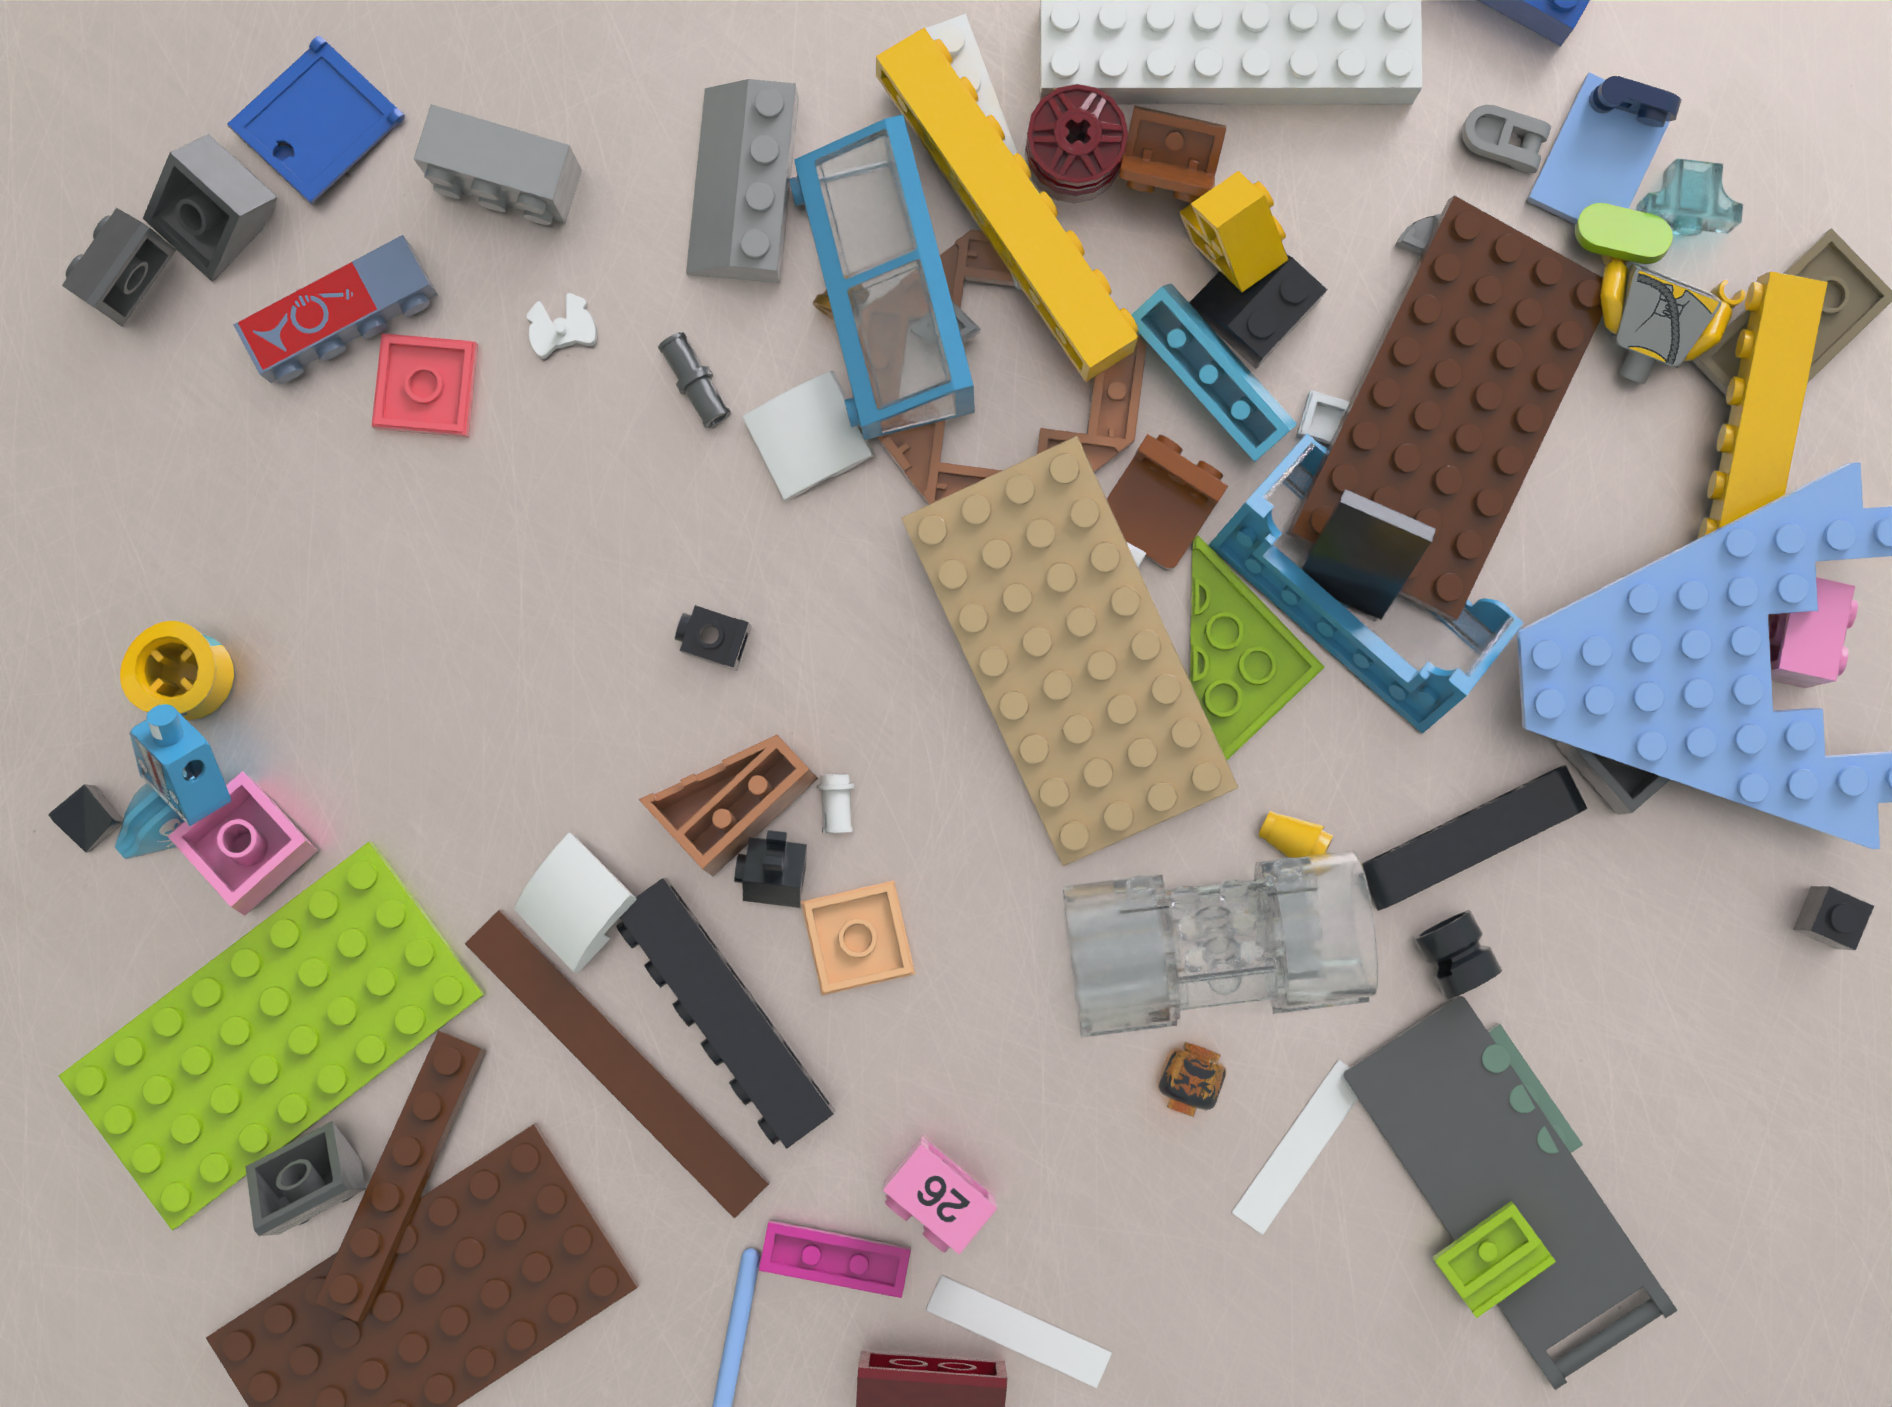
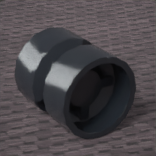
[1414,910,1502,999]

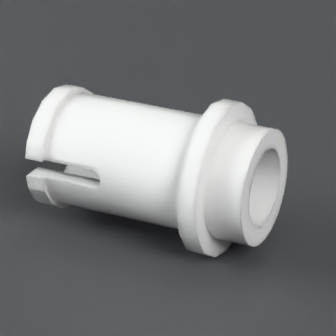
[817,774,854,833]

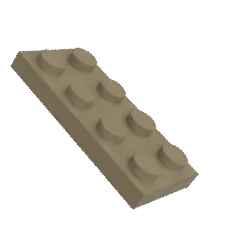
[1693,228,1892,396]

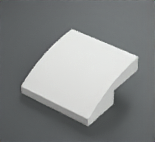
[742,371,875,500]
[513,833,637,974]

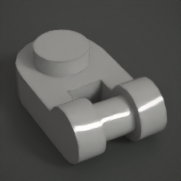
[1462,104,1551,173]

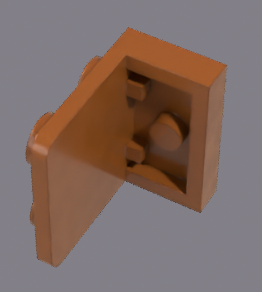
[1119,105,1226,203]
[1107,434,1228,569]

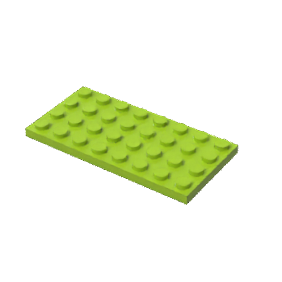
[58,842,486,1231]

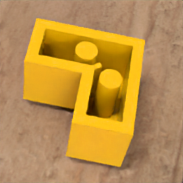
[1179,171,1289,292]

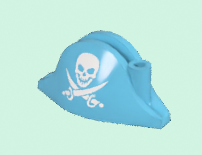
[115,771,195,859]

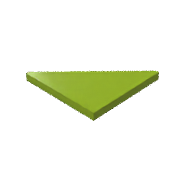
[1189,535,1325,760]

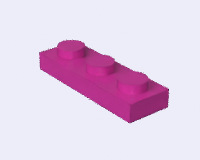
[759,1220,911,1298]

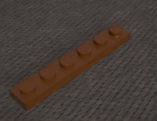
[315,1030,486,1323]

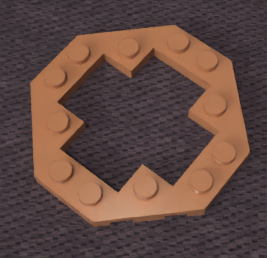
[860,230,1147,505]

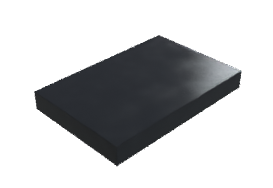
[1300,489,1436,620]

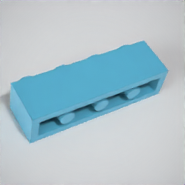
[1132,283,1297,462]

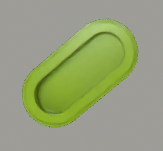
[1575,203,1673,264]

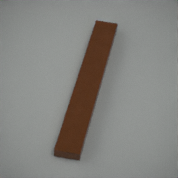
[465,910,770,1219]

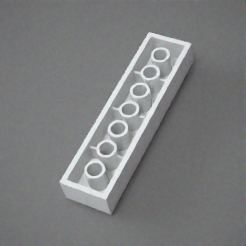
[1039,0,1422,104]

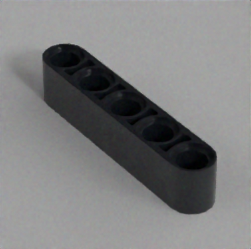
[1356,765,1587,911]

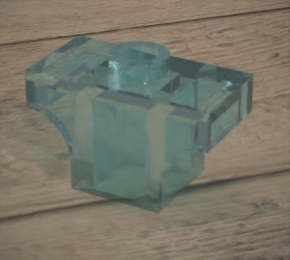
[1636,158,1743,236]

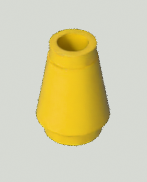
[1258,811,1333,870]

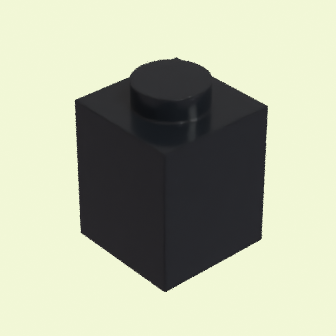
[1793,886,1874,950]

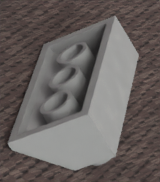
[686,79,799,283]

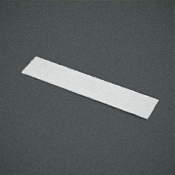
[1231,1059,1358,1235]
[926,1275,1112,1388]

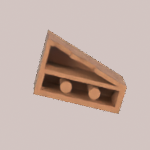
[638,735,818,876]

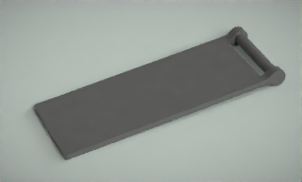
[1343,996,1678,1390]

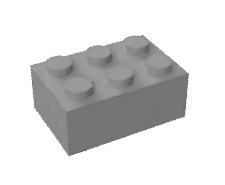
[414,104,582,225]

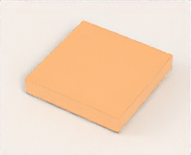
[801,881,915,996]

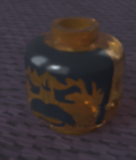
[1157,1041,1227,1117]

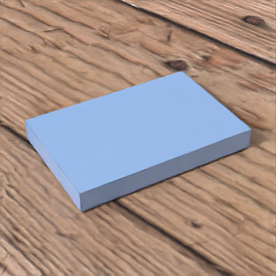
[1526,72,1670,225]

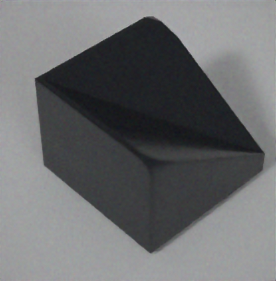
[48,784,123,853]

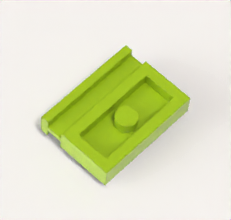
[1433,1201,1556,1318]

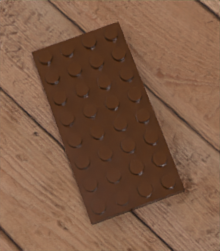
[1286,195,1603,621]
[206,1123,639,1407]

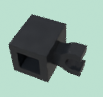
[734,830,807,908]

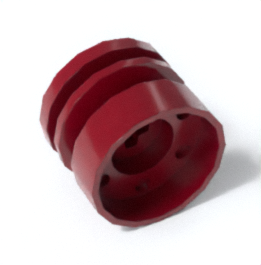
[1025,84,1128,204]

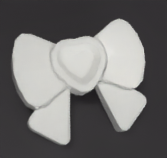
[526,293,597,359]

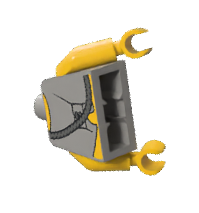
[1600,255,1746,384]

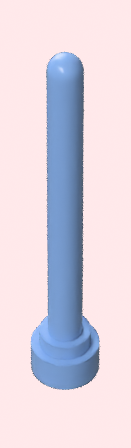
[712,1248,760,1407]

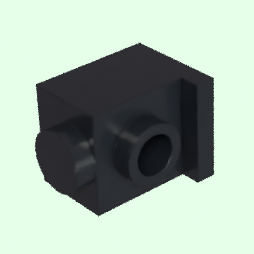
[675,605,752,671]

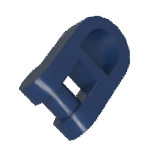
[1589,76,1682,127]

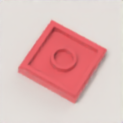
[372,333,478,438]

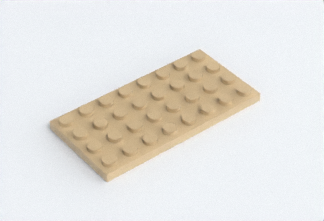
[901,436,1238,866]

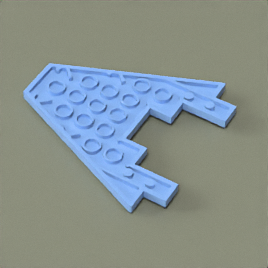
[1517,462,1892,849]

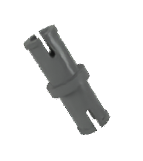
[658,332,731,428]

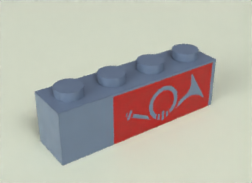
[233,235,438,383]

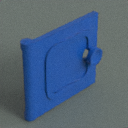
[227,36,405,205]

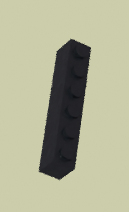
[616,878,835,1149]

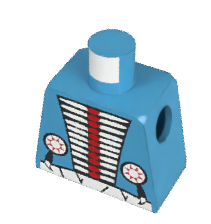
[130,704,232,826]

